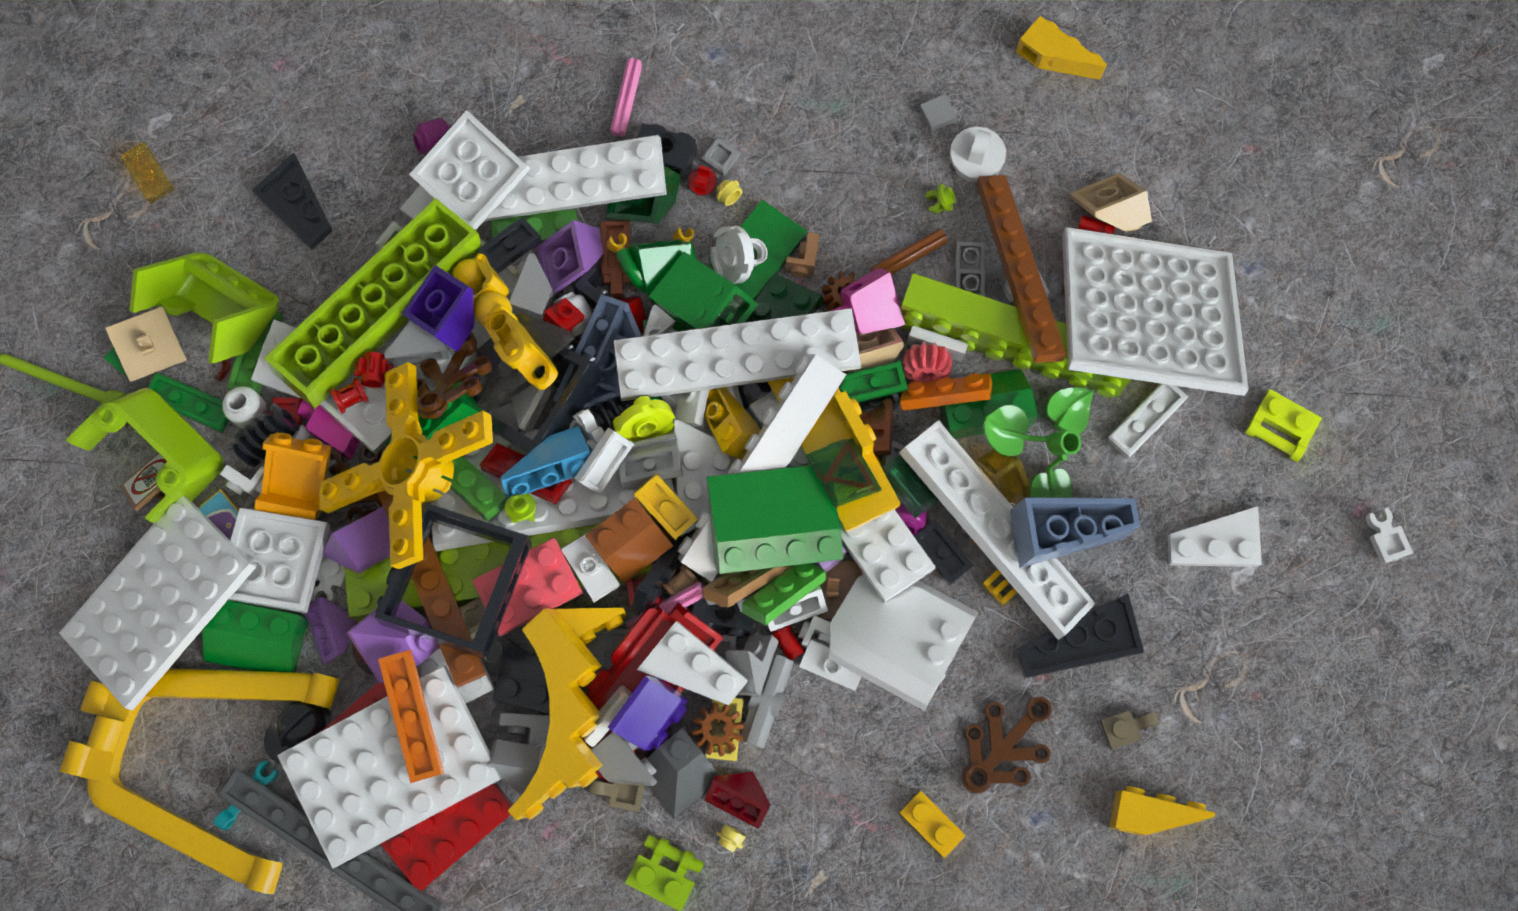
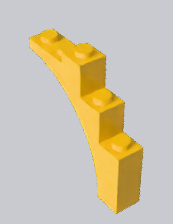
[508,608,603,821]

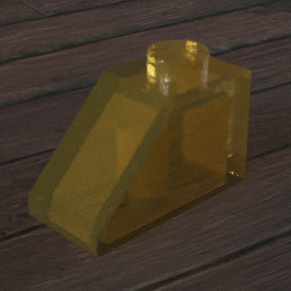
[977,449,1030,508]

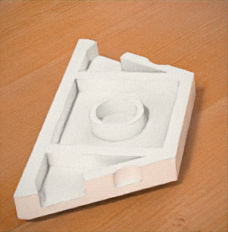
[672,420,735,536]

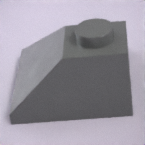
[647,728,719,818]

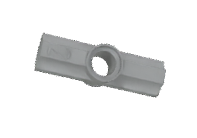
[740,654,794,750]

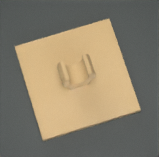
[105,306,187,382]

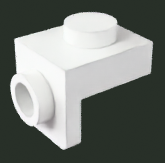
[220,465,264,499]

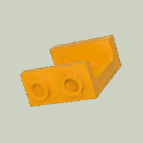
[254,433,331,520]

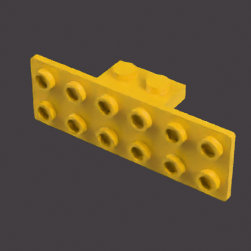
[767,378,900,532]

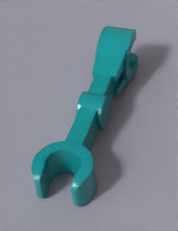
[214,761,279,830]

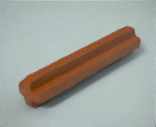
[870,229,948,275]

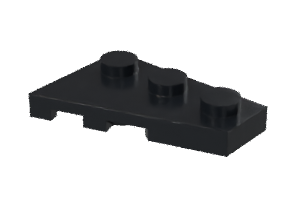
[252,153,333,250]

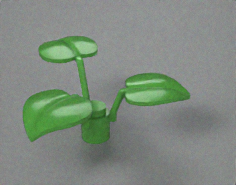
[983,387,1094,498]

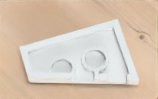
[1167,506,1262,567]
[637,621,749,705]

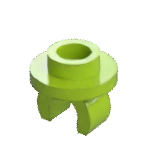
[925,183,956,214]
[505,493,536,523]

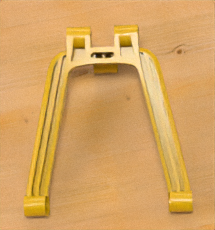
[59,668,340,894]

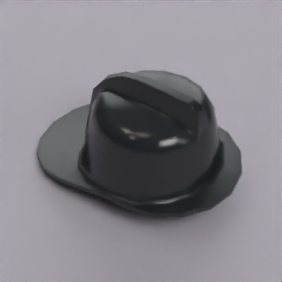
[264,702,331,764]

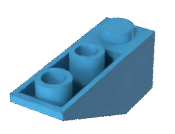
[500,426,591,499]

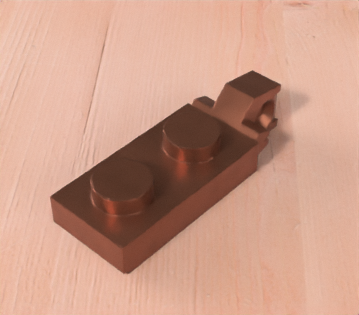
[601,220,631,299]

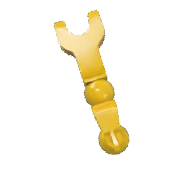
[452,253,558,390]

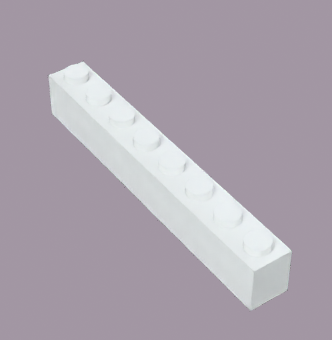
[677,354,846,582]

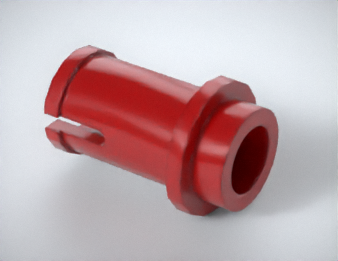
[1078,214,1115,234]
[770,625,805,660]

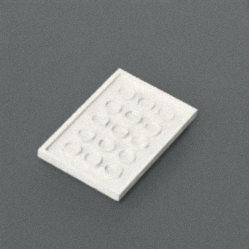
[59,496,256,711]
[277,666,502,869]

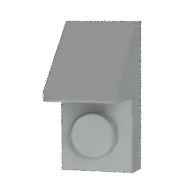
[726,635,779,696]
[499,713,550,747]

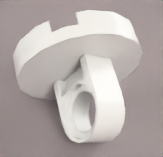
[949,126,1006,183]
[710,225,768,284]

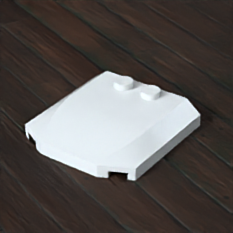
[828,574,978,711]

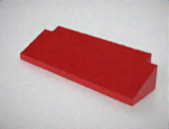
[580,602,723,784]

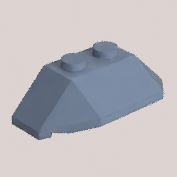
[553,294,642,410]

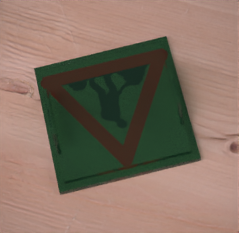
[805,438,882,508]

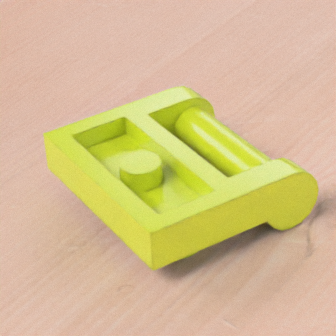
[1244,389,1322,463]

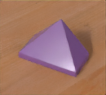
[304,597,357,665]

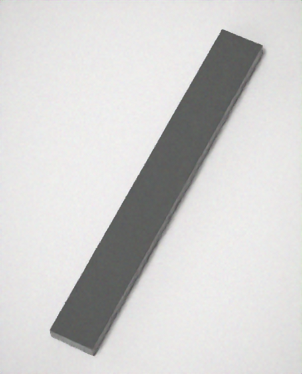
[217,768,444,911]

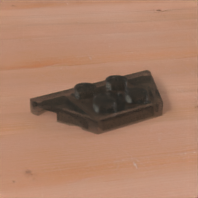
[476,312,575,413]

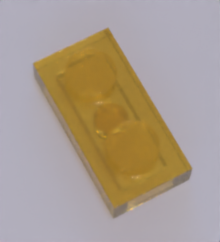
[120,142,175,204]

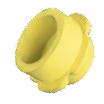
[716,180,742,206]
[716,824,746,852]

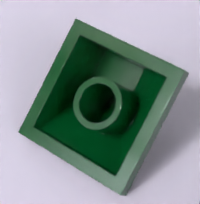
[605,166,681,224]

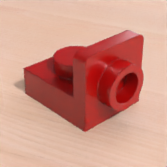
[539,298,585,344]

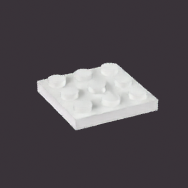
[409,110,530,230]
[228,508,330,613]

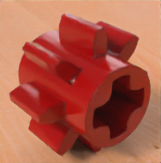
[354,352,393,388]

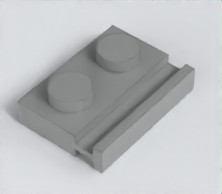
[619,433,683,489]

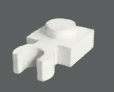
[573,409,605,453]
[1366,508,1413,565]
[311,554,346,603]

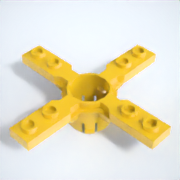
[319,362,493,569]

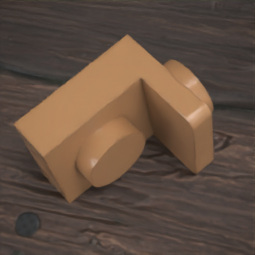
[785,232,820,278]

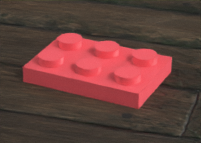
[472,538,583,636]

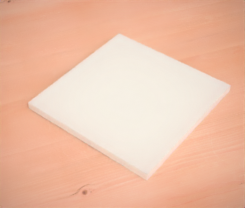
[1062,227,1248,396]

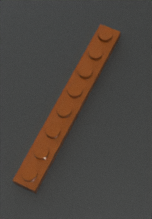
[976,175,1066,363]
[377,491,487,688]

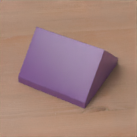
[323,507,390,573]

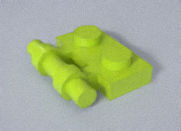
[625,834,705,911]

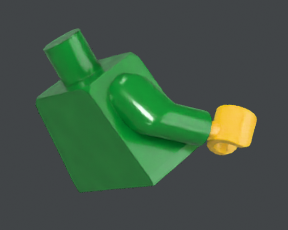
[607,227,697,309]

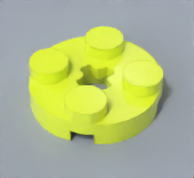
[612,396,675,442]

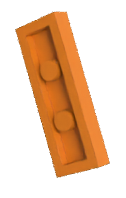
[900,373,992,411]

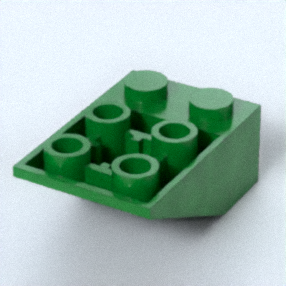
[648,252,759,330]

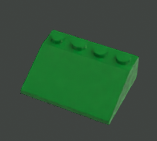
[706,463,843,574]

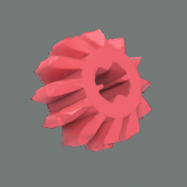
[902,342,952,383]

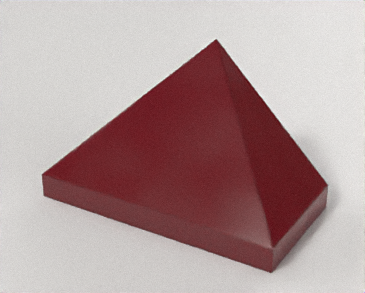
[704,772,771,829]

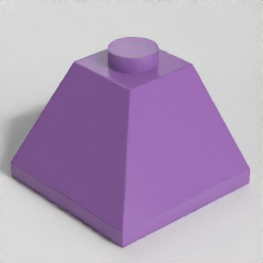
[536,220,604,295]
[346,601,440,683]

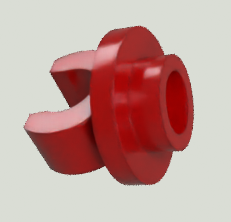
[688,165,717,196]

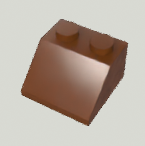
[585,497,674,583]

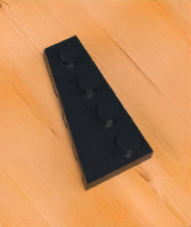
[1017,593,1144,679]

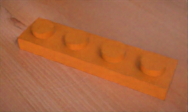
[378,650,444,783]

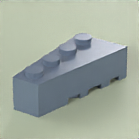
[1010,498,1140,568]

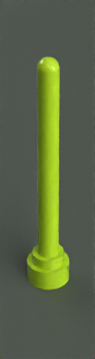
[0,354,127,404]

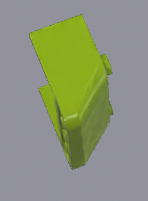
[129,252,279,364]
[66,388,224,524]

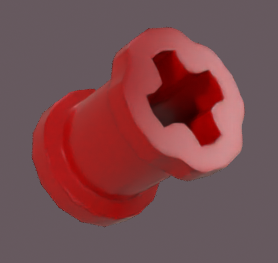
[330,378,369,414]

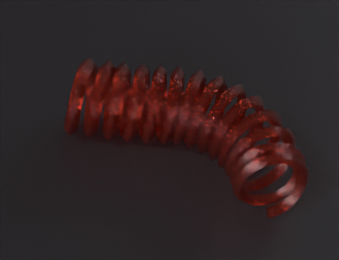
[214,359,231,382]

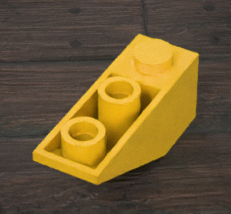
[1016,16,1107,80]
[704,387,761,460]
[526,608,627,645]
[1109,786,1215,836]

